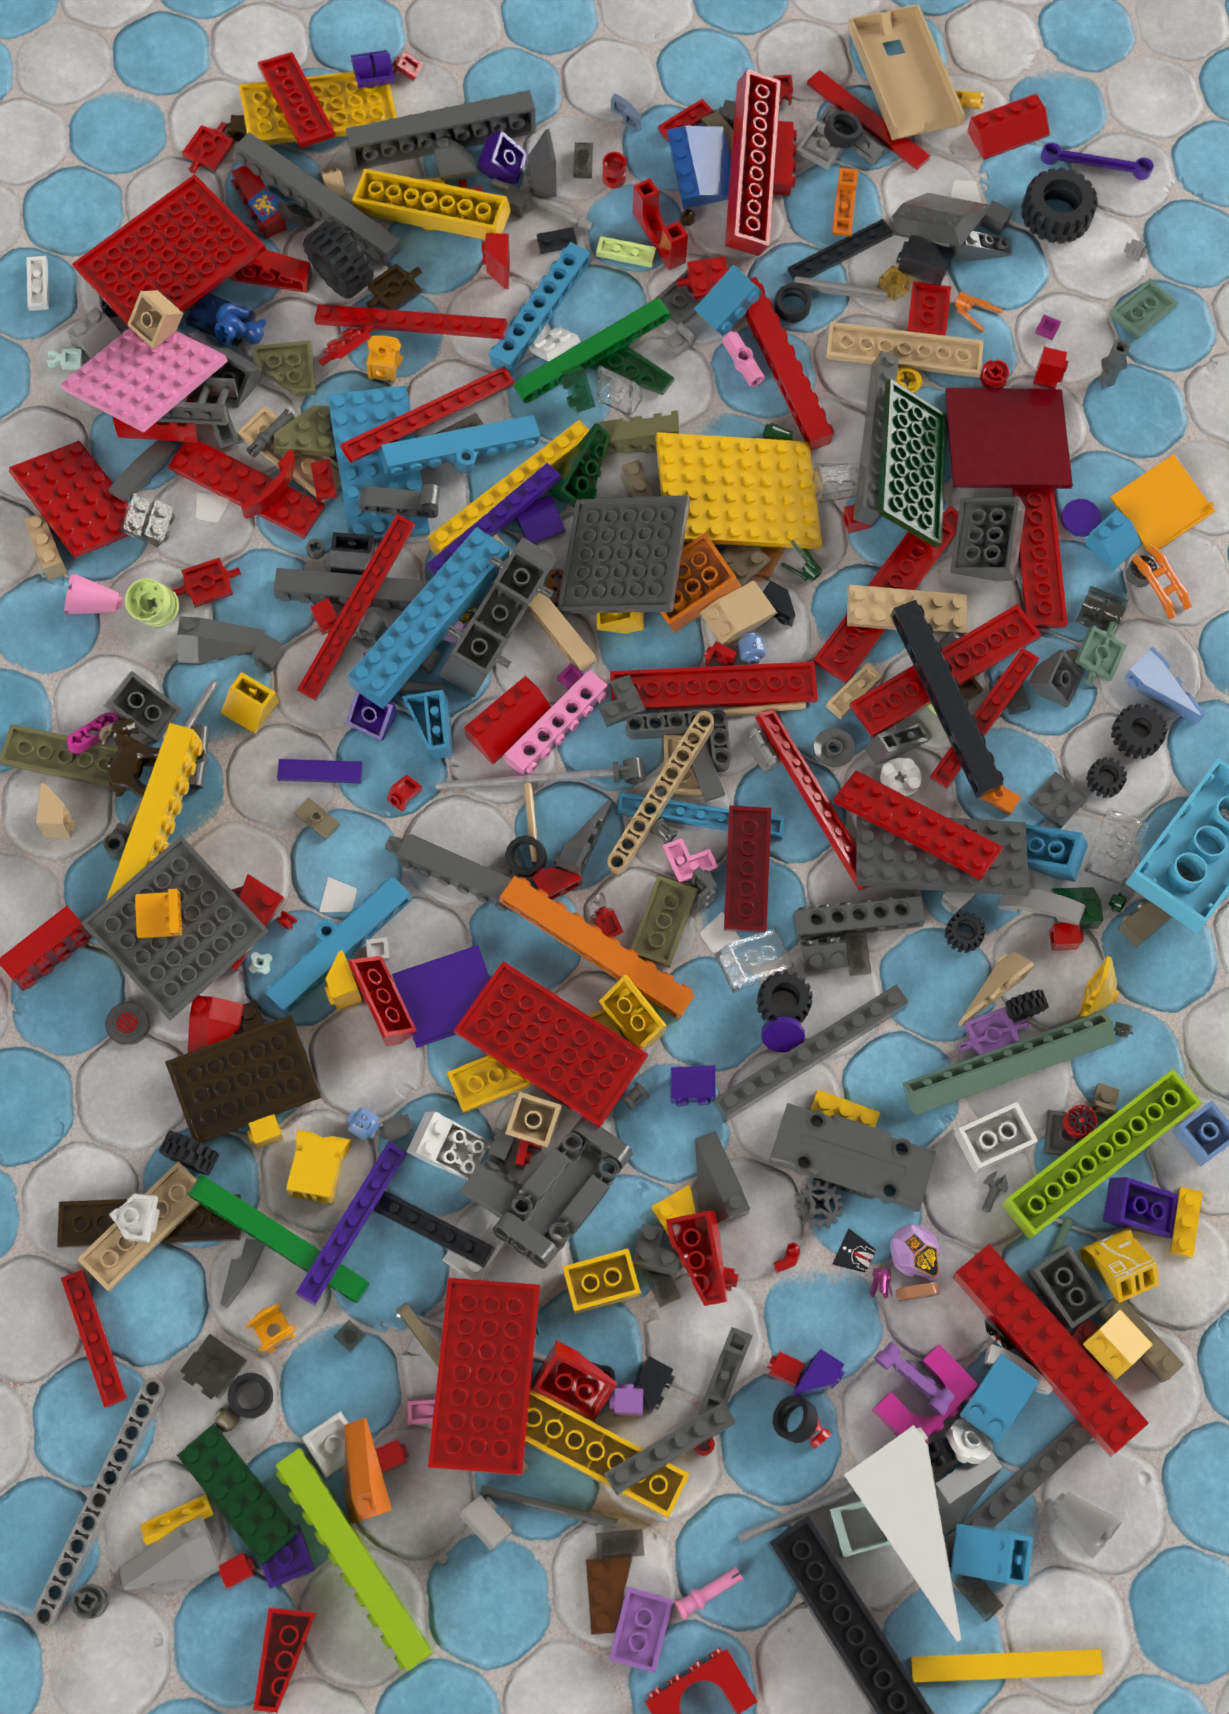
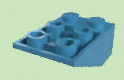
[950,1524,1033,1586]

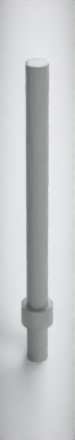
[492,178,594,231]

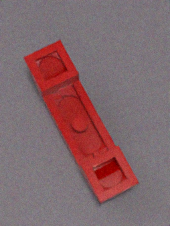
[241,449,296,519]

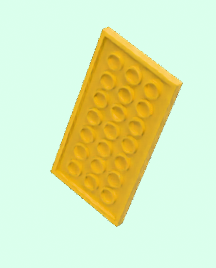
[239,71,397,145]

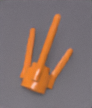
[954,292,1003,332]

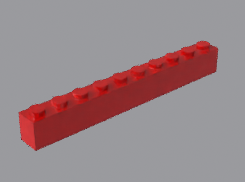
[744,277,834,451]

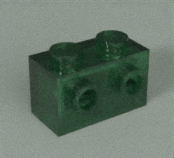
[560,366,596,413]

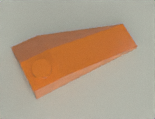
[345,1418,392,1524]

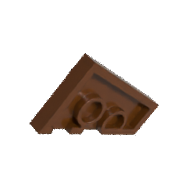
[586,1556,633,1635]

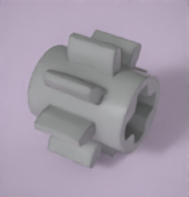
[1124,239,1148,262]

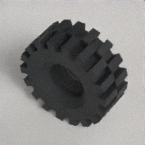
[1111,704,1167,759]
[158,1130,219,1176]

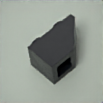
[763,580,796,627]
[638,1356,675,1413]

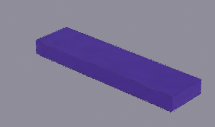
[277,759,363,784]

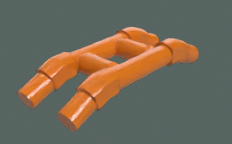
[1132,545,1192,619]

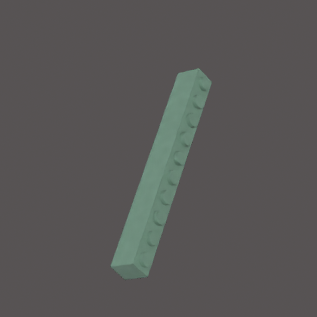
[903,1011,1115,1115]

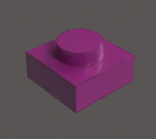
[1035,314,1061,341]
[557,663,584,690]

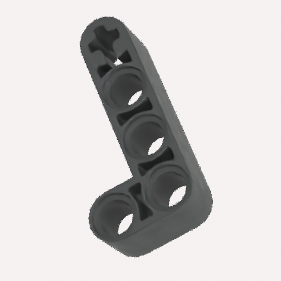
[359,484,440,518]
[359,612,441,673]

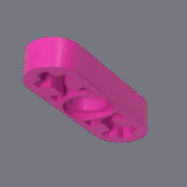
[67,712,119,754]

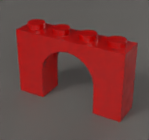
[632,178,688,270]
[644,1647,758,1714]

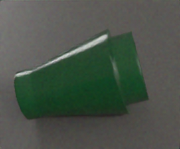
[763,423,793,441]

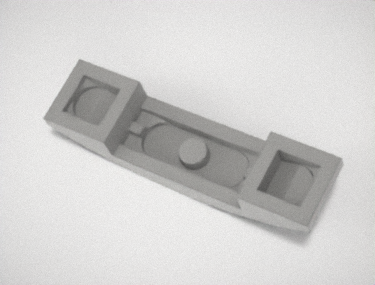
[997,889,1085,925]

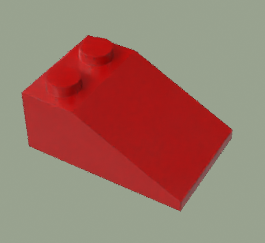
[533,1340,617,1421]

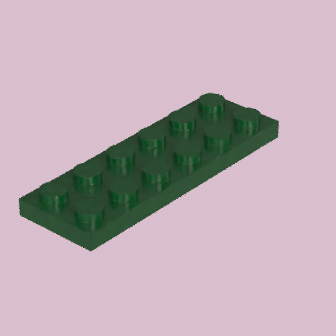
[177,1423,301,1566]

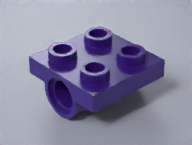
[350,50,395,89]

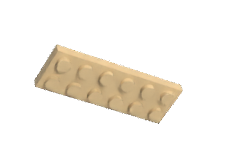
[237,406,342,504]
[847,585,968,636]
[77,1161,199,1292]

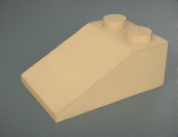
[700,581,777,648]

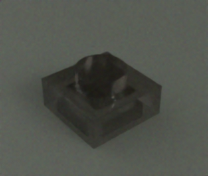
[334,1320,366,1353]

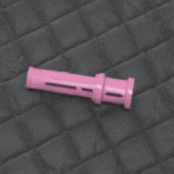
[673,1566,743,1621]

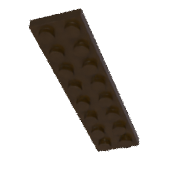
[57,1194,241,1248]

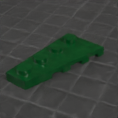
[589,345,674,395]

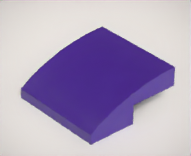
[516,495,565,543]

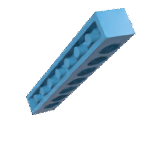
[489,242,590,375]

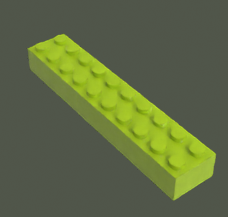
[1000,1069,1202,1240]
[276,1448,435,1672]

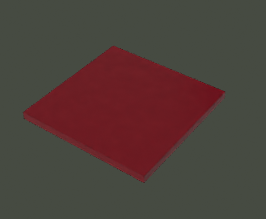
[945,388,1073,489]

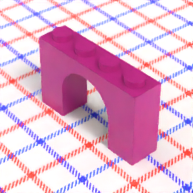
[872,1344,979,1444]

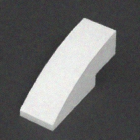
[983,1344,1053,1395]

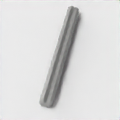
[793,277,888,302]

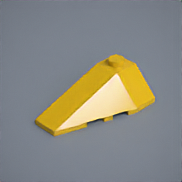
[1078,956,1119,1019]

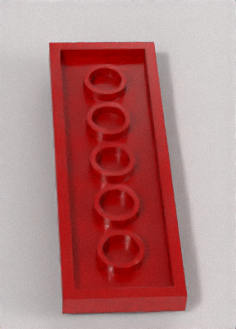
[257,52,336,148]

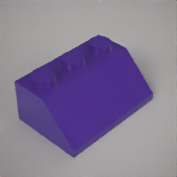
[790,1349,845,1397]

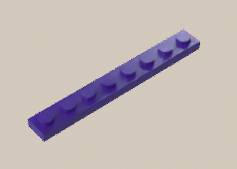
[427,463,561,574]
[295,1141,407,1306]

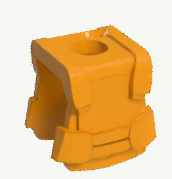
[366,336,404,382]
[245,1303,296,1354]

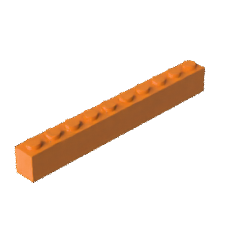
[499,876,695,1020]

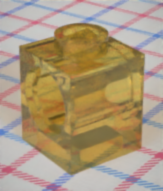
[877,265,910,302]

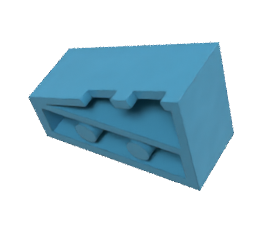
[402,689,454,759]

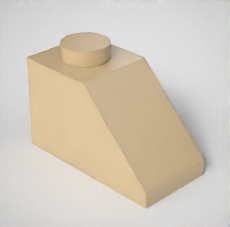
[319,166,346,198]

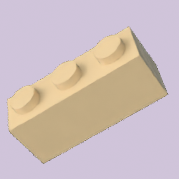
[24,513,67,580]

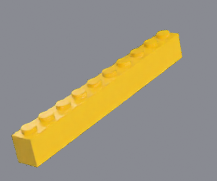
[428,420,589,555]

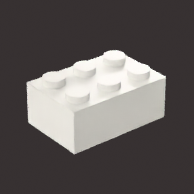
[954,1102,1038,1174]

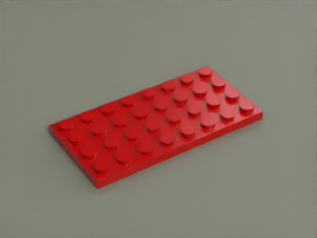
[454,961,649,1128]
[428,1278,540,1476]

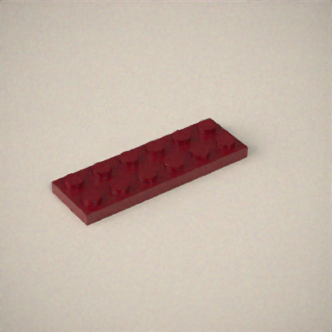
[724,805,772,933]

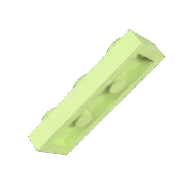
[596,236,656,268]

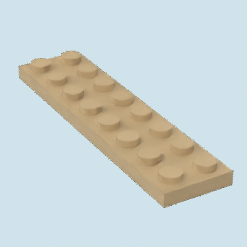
[826,322,984,378]

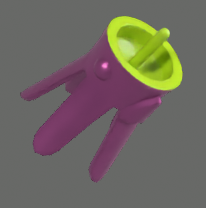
[869,1263,893,1299]

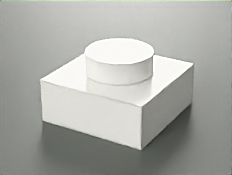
[366,937,390,961]

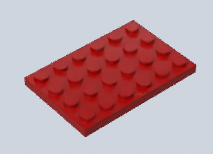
[9,440,145,558]

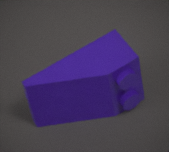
[1103,1177,1179,1239]

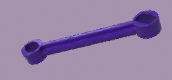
[1040,142,1154,180]

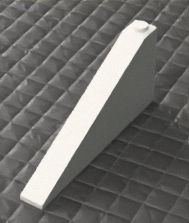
[844,1425,961,1642]

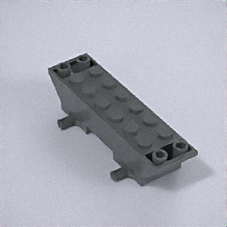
[439,538,558,697]

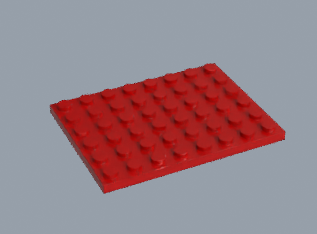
[72,174,266,342]

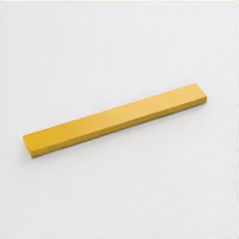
[910,1649,1104,1682]

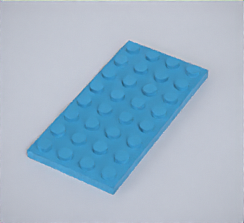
[328,386,430,541]

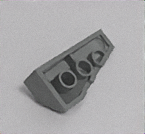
[695,1131,750,1225]

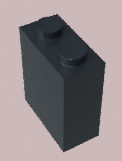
[896,235,954,286]

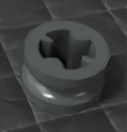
[306,539,325,559]

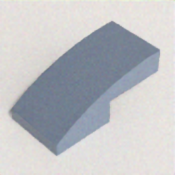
[611,93,641,131]

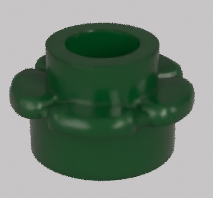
[1109,892,1127,912]

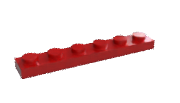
[61,1269,128,1408]

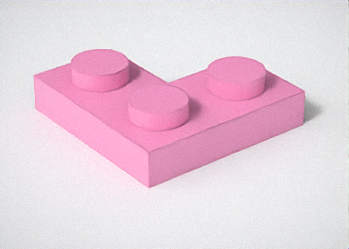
[662,838,718,884]

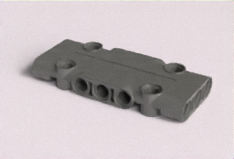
[769,1103,936,1212]
[492,1117,633,1269]

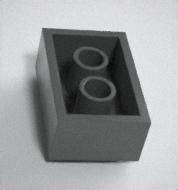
[1026,1245,1108,1329]

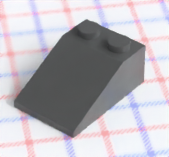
[525,129,556,199]
[103,671,182,742]

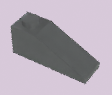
[864,723,930,765]

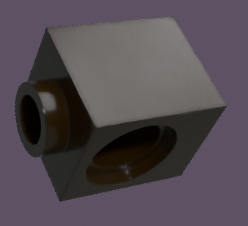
[227,115,247,142]

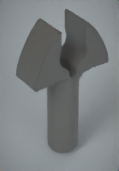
[982,1171,1008,1213]

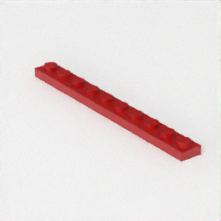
[314,304,507,340]
[340,366,515,464]
[297,514,415,701]
[755,709,872,891]

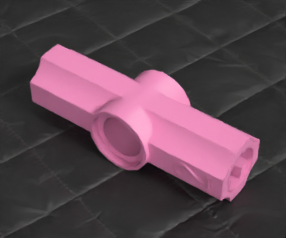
[722,331,765,387]

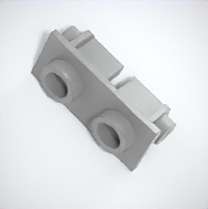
[743,728,782,773]

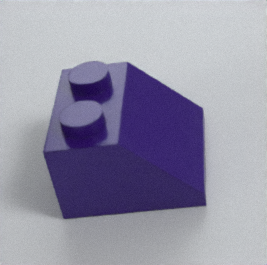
[477,130,528,185]
[669,1065,716,1106]

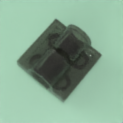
[1075,586,1128,635]

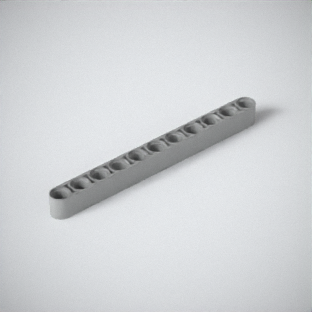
[32,1378,166,1628]

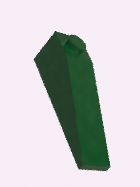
[548,423,610,508]

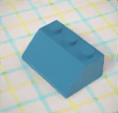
[694,265,763,336]

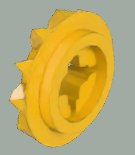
[896,367,922,394]

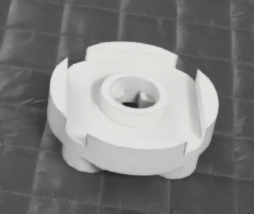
[879,758,922,798]
[946,1418,993,1464]

